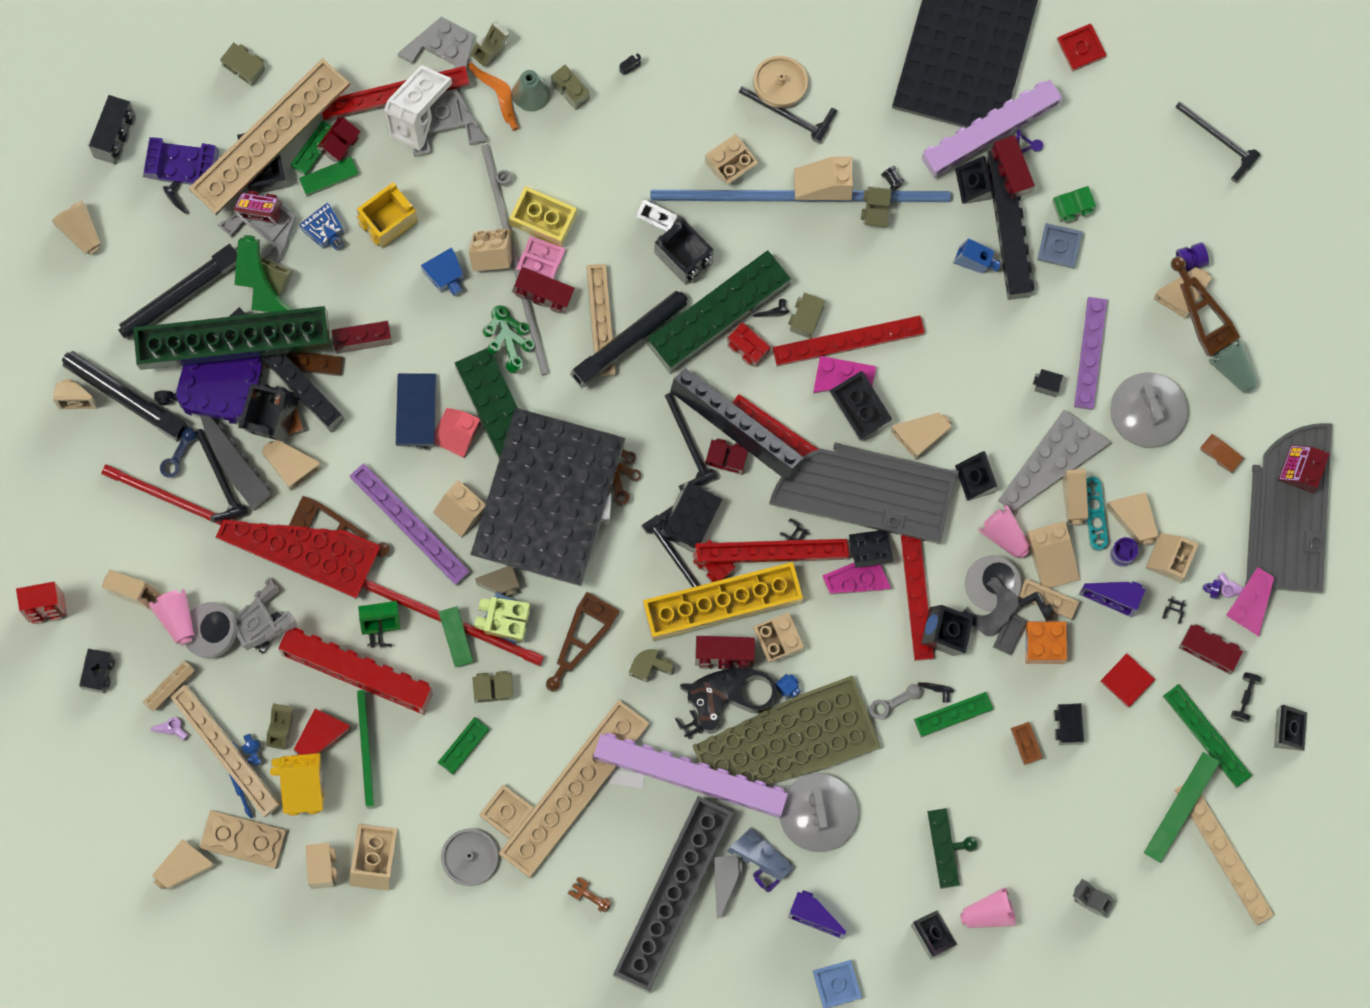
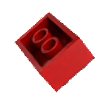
[16,581,67,624]

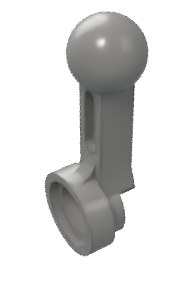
[869,684,921,719]

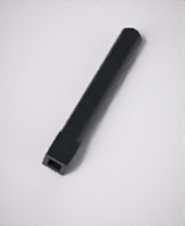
[118,243,237,340]
[570,291,688,388]
[62,351,188,442]

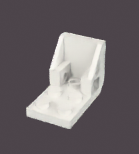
[384,65,452,150]

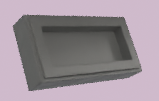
[993,614,1027,656]

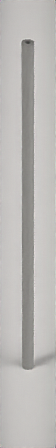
[481,144,549,376]

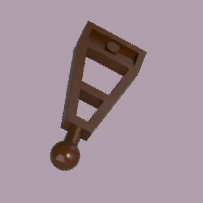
[1171,257,1240,356]
[289,496,390,558]
[546,591,620,692]

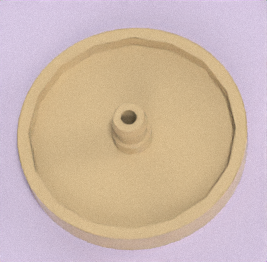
[753,56,808,108]

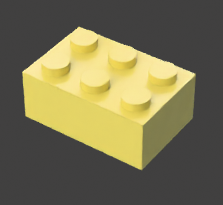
[509,186,577,247]

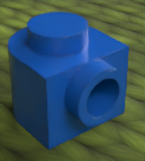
[775,674,801,700]

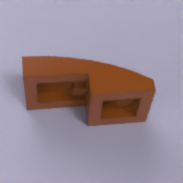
[1200,434,1244,473]

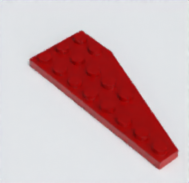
[216,520,381,600]

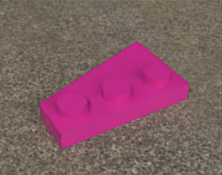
[813,356,876,394]
[822,563,891,594]
[1226,567,1274,636]

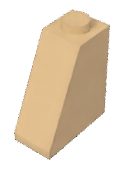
[1153,268,1212,319]
[891,412,952,460]
[261,440,321,491]
[1062,469,1088,526]
[1107,492,1158,546]
[101,569,163,611]
[152,839,215,890]

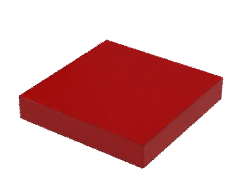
[1057,23,1107,72]
[1100,653,1155,708]

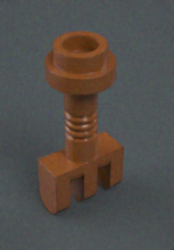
[567,877,612,913]

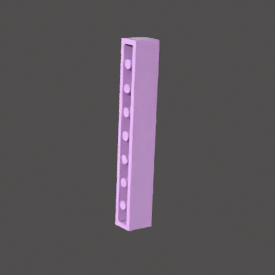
[922,80,1062,178]

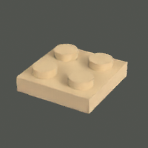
[479,785,534,839]

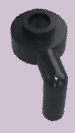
[154,390,177,405]
[1019,592,1055,622]

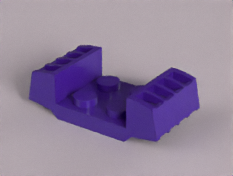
[143,137,220,185]

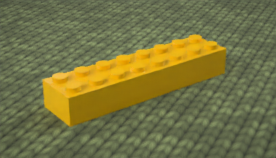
[643,562,803,641]

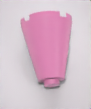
[978,504,1030,558]
[149,589,194,646]
[960,887,1016,928]

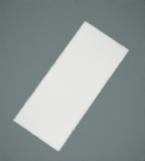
[609,769,645,789]

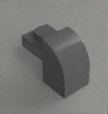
[1073,879,1116,918]

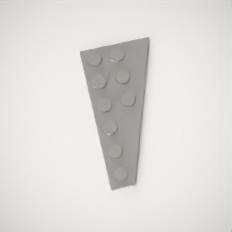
[998,410,1111,512]

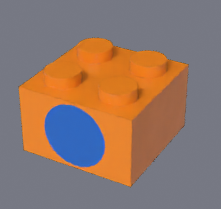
[1025,621,1067,664]

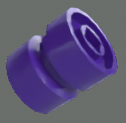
[1176,242,1209,272]
[1110,537,1138,567]

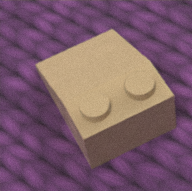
[794,157,853,200]
[1026,521,1080,589]
[349,824,397,891]

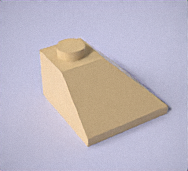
[53,379,97,409]

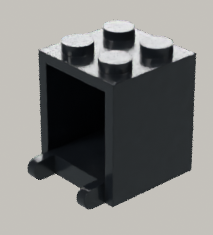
[654,217,714,285]
[238,382,299,443]

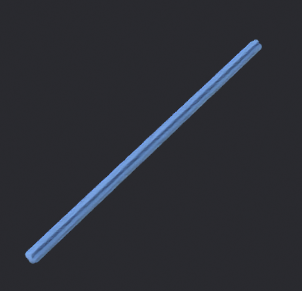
[650,189,951,202]

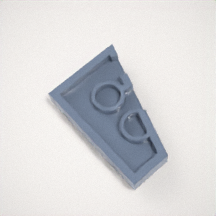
[727,827,794,881]

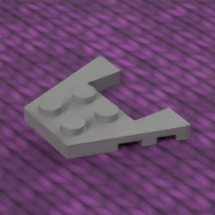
[398,16,474,91]
[413,90,486,157]
[217,193,297,264]
[235,577,298,650]

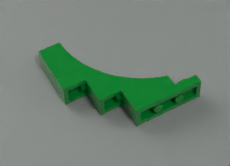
[234,235,292,312]

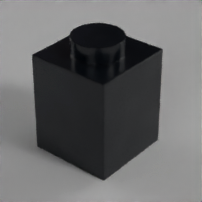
[1033,369,1063,397]

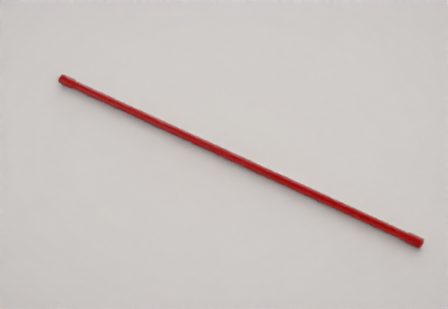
[101,464,544,667]

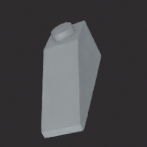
[714,856,742,918]

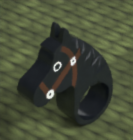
[680,668,777,734]

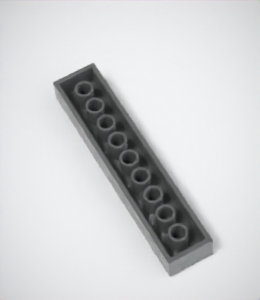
[613,796,733,993]

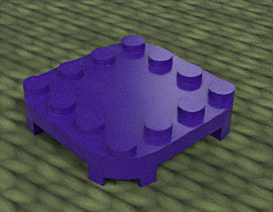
[176,357,262,424]

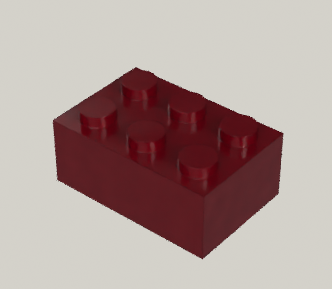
[695,636,755,670]

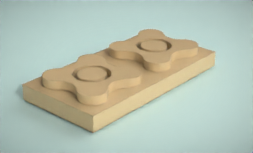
[199,810,286,869]

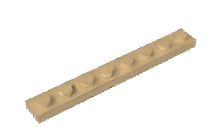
[170,685,280,817]
[1175,784,1274,926]

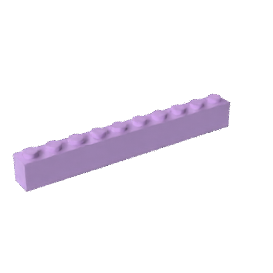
[593,733,788,818]

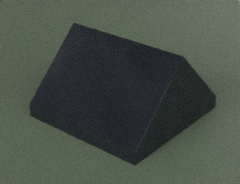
[955,156,993,204]
[955,451,998,501]
[1274,705,1307,751]
[911,911,957,960]

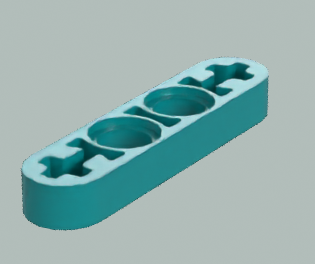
[1086,477,1108,551]

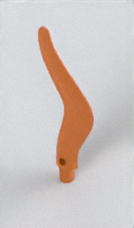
[468,62,519,131]

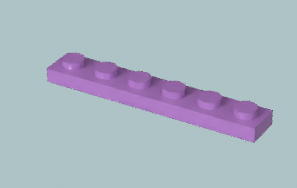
[1074,297,1107,410]

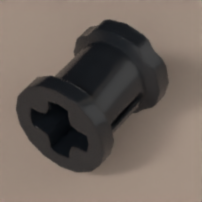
[881,166,905,191]

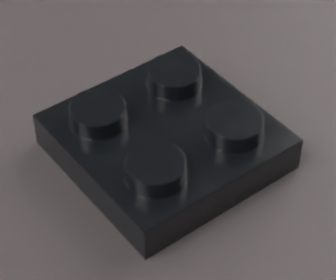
[849,530,893,568]

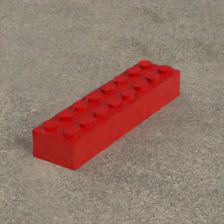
[278,627,433,715]

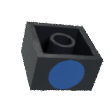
[921,605,973,656]

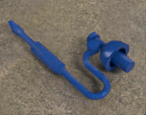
[229,734,262,819]

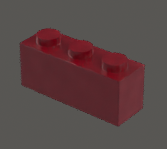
[991,135,1035,199]
[512,266,575,313]
[331,320,392,354]
[1178,624,1243,675]

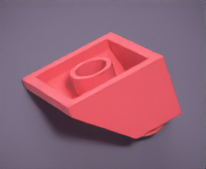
[434,408,481,458]

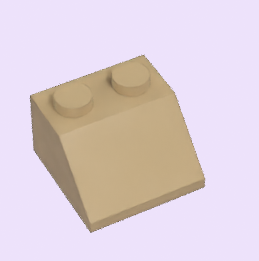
[433,480,486,538]

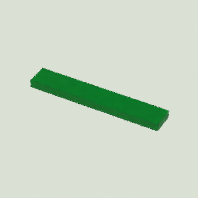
[1162,684,1252,788]
[357,690,375,809]
[1144,752,1220,863]

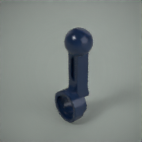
[160,428,197,478]

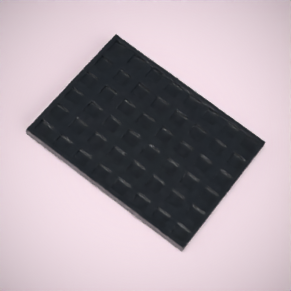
[892,0,1038,128]
[470,408,626,587]

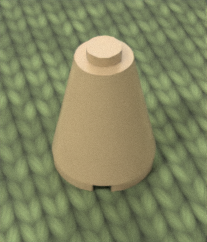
[52,200,101,255]

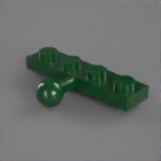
[927,808,978,889]

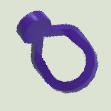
[1016,129,1043,154]
[753,868,780,892]

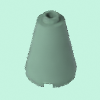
[512,70,549,112]
[1208,339,1258,393]

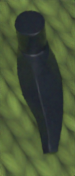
[163,181,188,214]
[753,299,790,317]
[918,682,954,703]

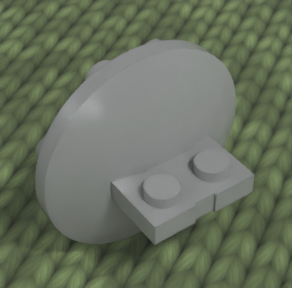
[1110,372,1187,448]
[780,774,858,852]

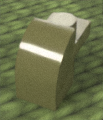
[470,21,510,67]
[629,649,674,682]
[266,703,293,750]

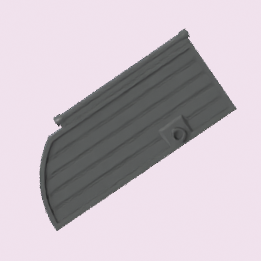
[1245,423,1332,594]
[769,442,958,544]

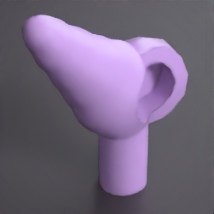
[1217,573,1243,598]
[150,717,188,741]

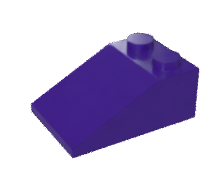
[1078,581,1146,618]
[788,890,846,939]

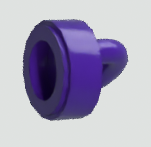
[1203,579,1222,600]

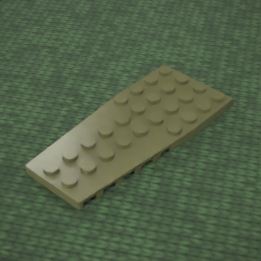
[693,675,881,800]

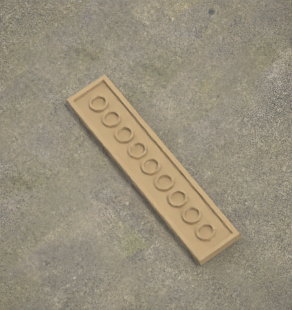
[189,58,350,216]
[499,700,650,878]

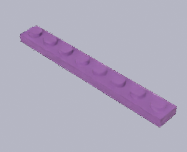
[349,463,470,586]

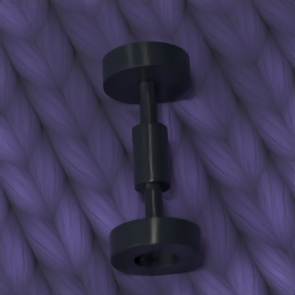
[1230,672,1263,723]

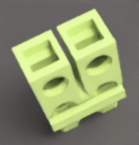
[475,597,531,643]

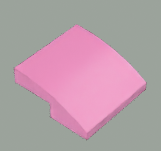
[516,236,566,279]

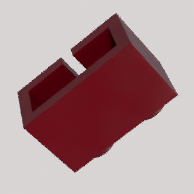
[316,117,361,162]
[705,438,748,475]

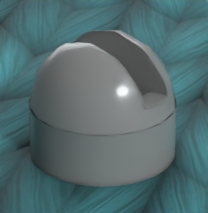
[496,170,512,186]

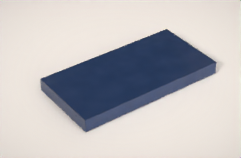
[395,373,436,446]

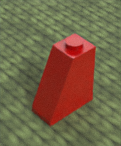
[293,708,351,755]

